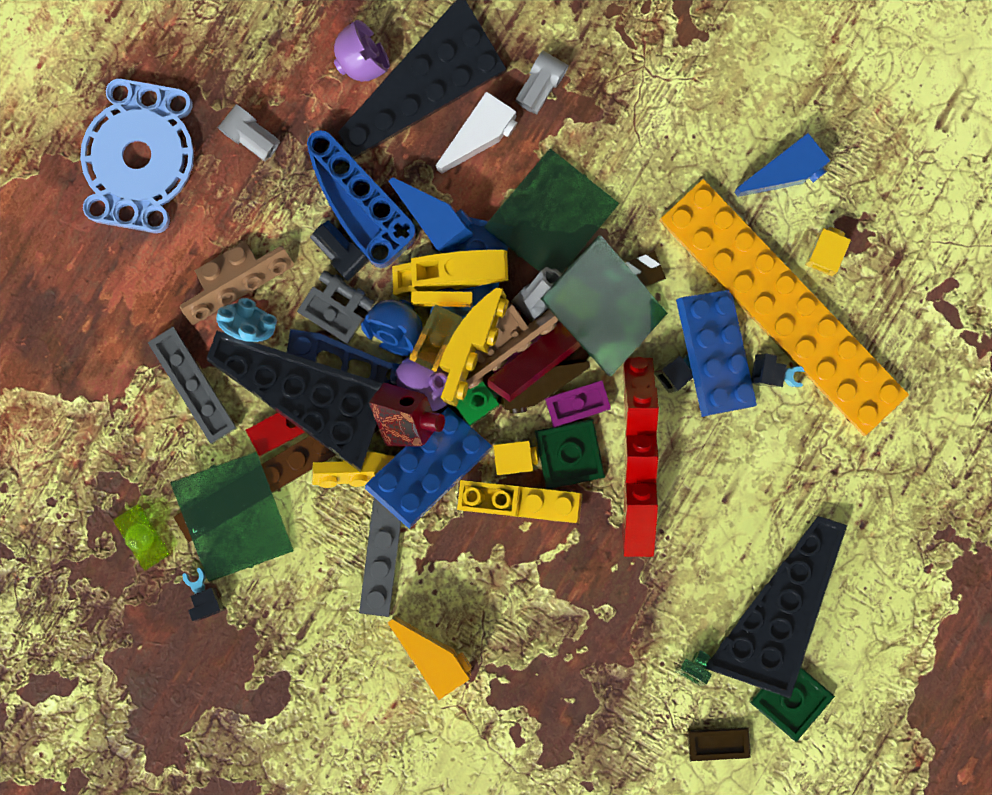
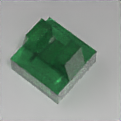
[675,650,712,687]

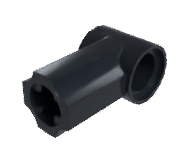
[310,220,369,281]

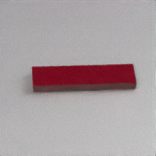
[488,315,593,402]

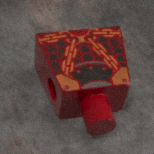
[369,383,445,446]

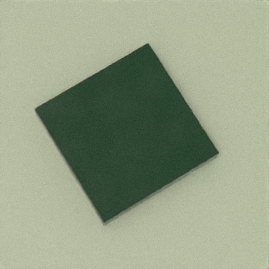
[534,419,605,490]
[749,667,835,742]

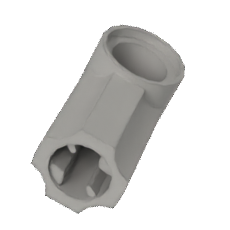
[516,51,569,114]
[218,104,280,162]
[511,267,565,322]

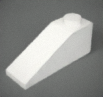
[436,92,518,174]

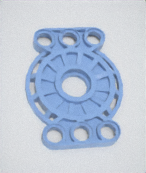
[80,79,194,233]

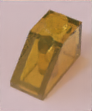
[409,304,464,372]

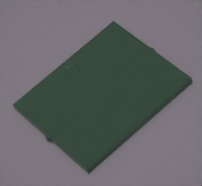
[484,148,620,274]
[540,235,668,376]
[170,451,294,582]

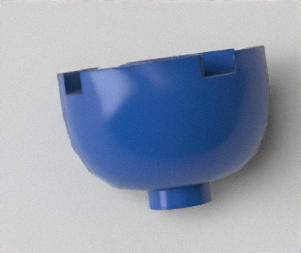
[361,299,423,356]

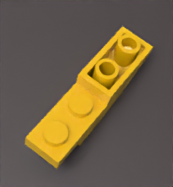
[392,250,508,297]
[439,288,509,407]
[312,452,394,488]
[457,480,582,523]

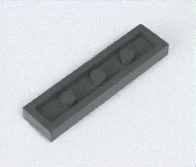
[148,327,237,444]
[359,498,401,617]

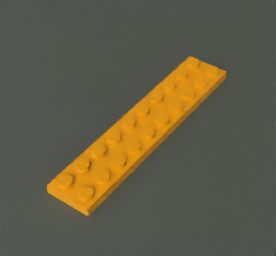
[659,179,909,436]

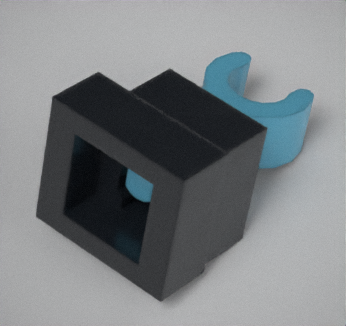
[751,353,805,387]
[654,354,693,393]
[183,568,225,621]

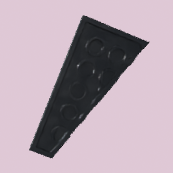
[338,0,506,159]
[207,330,382,472]
[703,516,847,699]

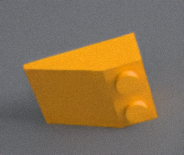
[387,616,472,700]

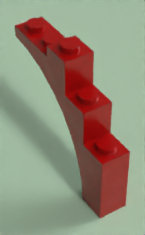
[622,357,659,557]

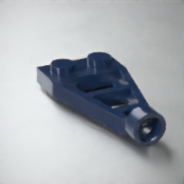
[286,329,400,386]

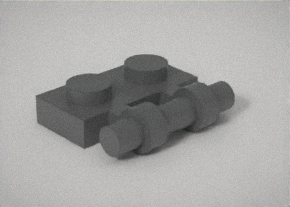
[297,270,375,344]

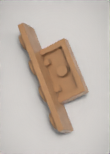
[179,240,294,325]
[465,303,560,389]

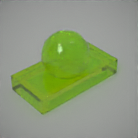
[113,504,171,571]

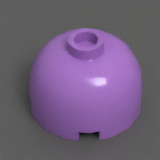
[334,20,390,82]
[395,353,449,412]

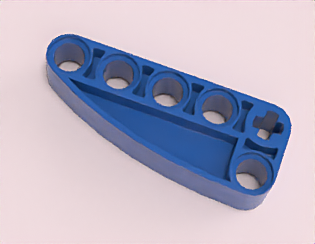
[307,130,417,268]

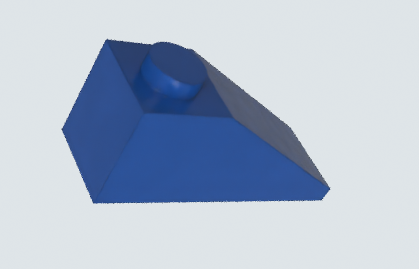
[734,133,830,197]
[389,178,474,253]

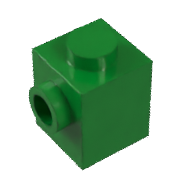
[456,381,501,427]

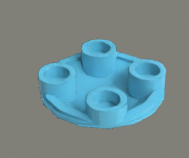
[216,298,277,342]

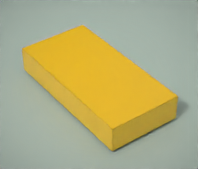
[411,291,473,307]

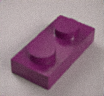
[545,381,611,427]

